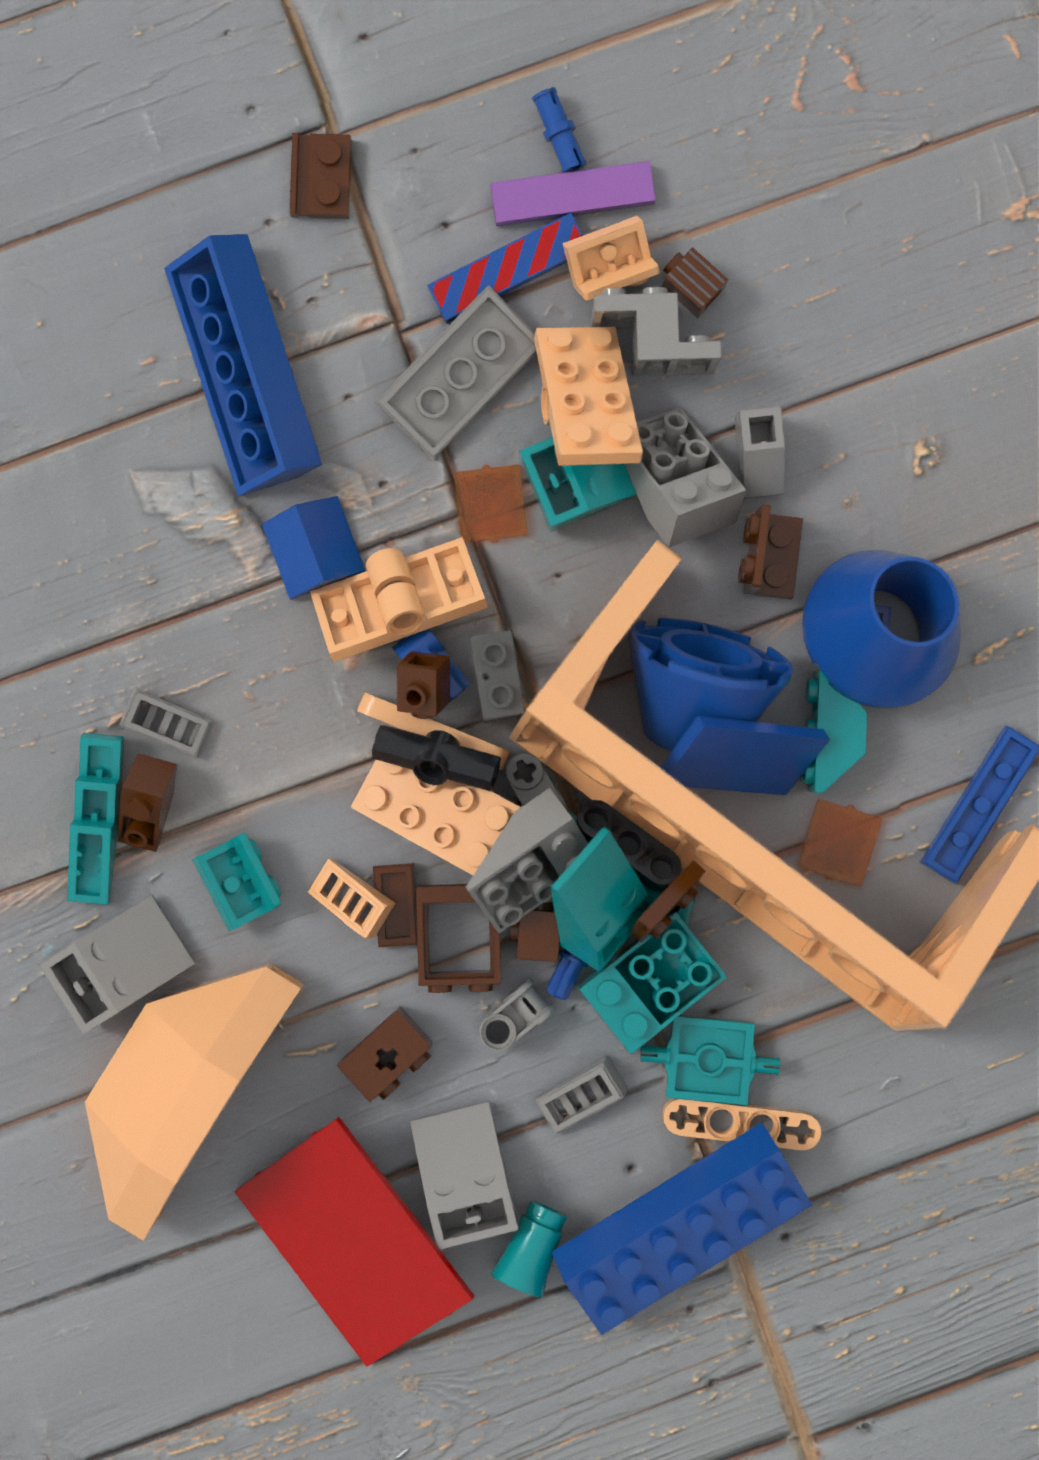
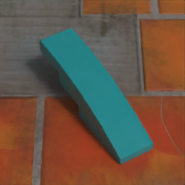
[67,732,124,905]

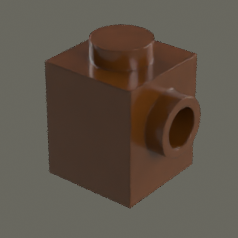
[397,651,450,719]
[510,902,559,962]

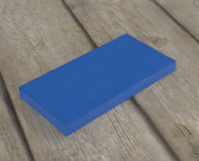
[660,716,830,795]

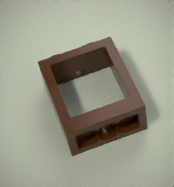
[416,884,501,993]

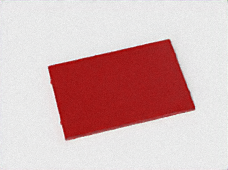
[234,1117,475,1367]

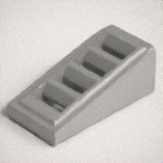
[119,689,211,758]
[535,1055,628,1135]

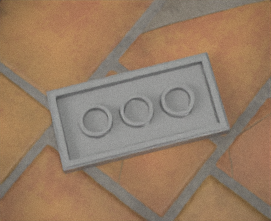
[375,285,537,460]

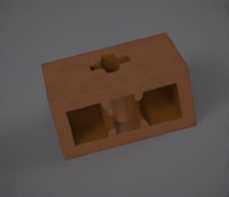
[337,1006,432,1102]

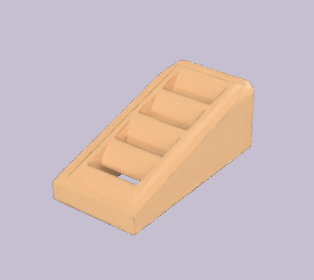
[308,858,396,939]

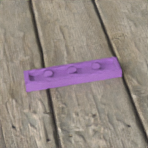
[490,161,656,226]

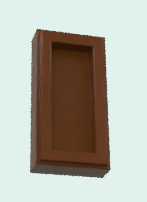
[373,863,417,947]

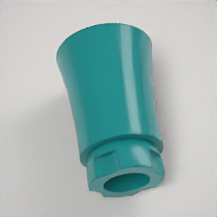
[490,1200,567,1298]

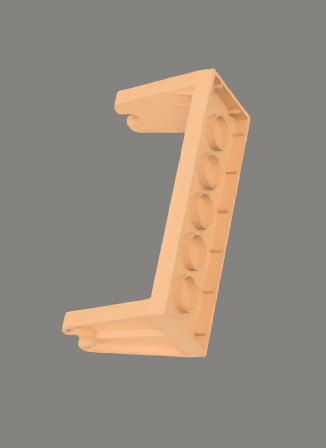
[508,539,1039,1031]

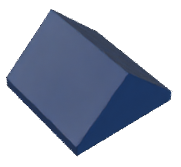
[262,496,366,600]

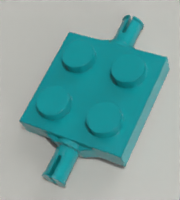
[640,1015,780,1106]

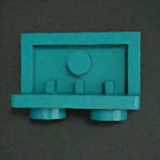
[192,833,282,932]

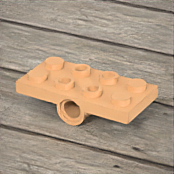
[534,327,643,466]
[310,537,488,663]
[351,760,521,875]

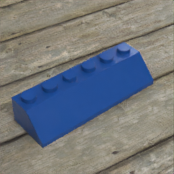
[164,234,322,496]

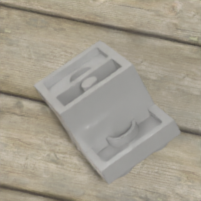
[591,287,721,376]

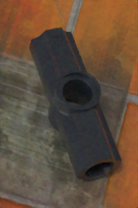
[372,725,501,791]

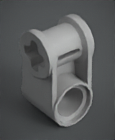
[479,977,556,1051]

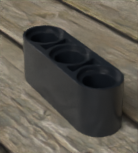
[576,800,681,891]

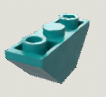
[803,670,867,793]

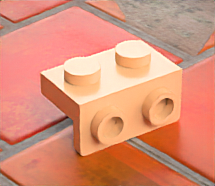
[562,216,660,300]

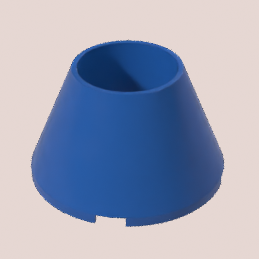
[802,550,961,708]
[629,618,793,751]

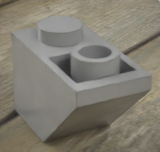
[735,406,785,499]

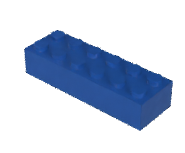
[551,1122,812,1335]

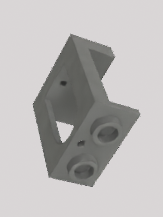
[470,630,525,722]

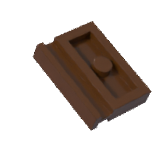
[289,133,352,219]
[630,860,706,943]

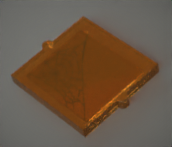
[453,464,528,543]
[797,799,882,886]

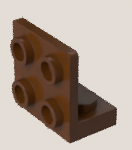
[738,504,803,600]

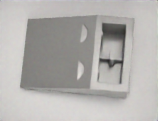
[625,407,746,548]
[466,788,588,933]
[39,895,196,1035]
[410,1101,519,1250]

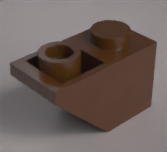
[117,753,177,852]

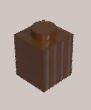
[662,247,728,319]

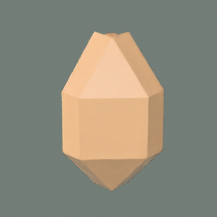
[85,963,305,1241]

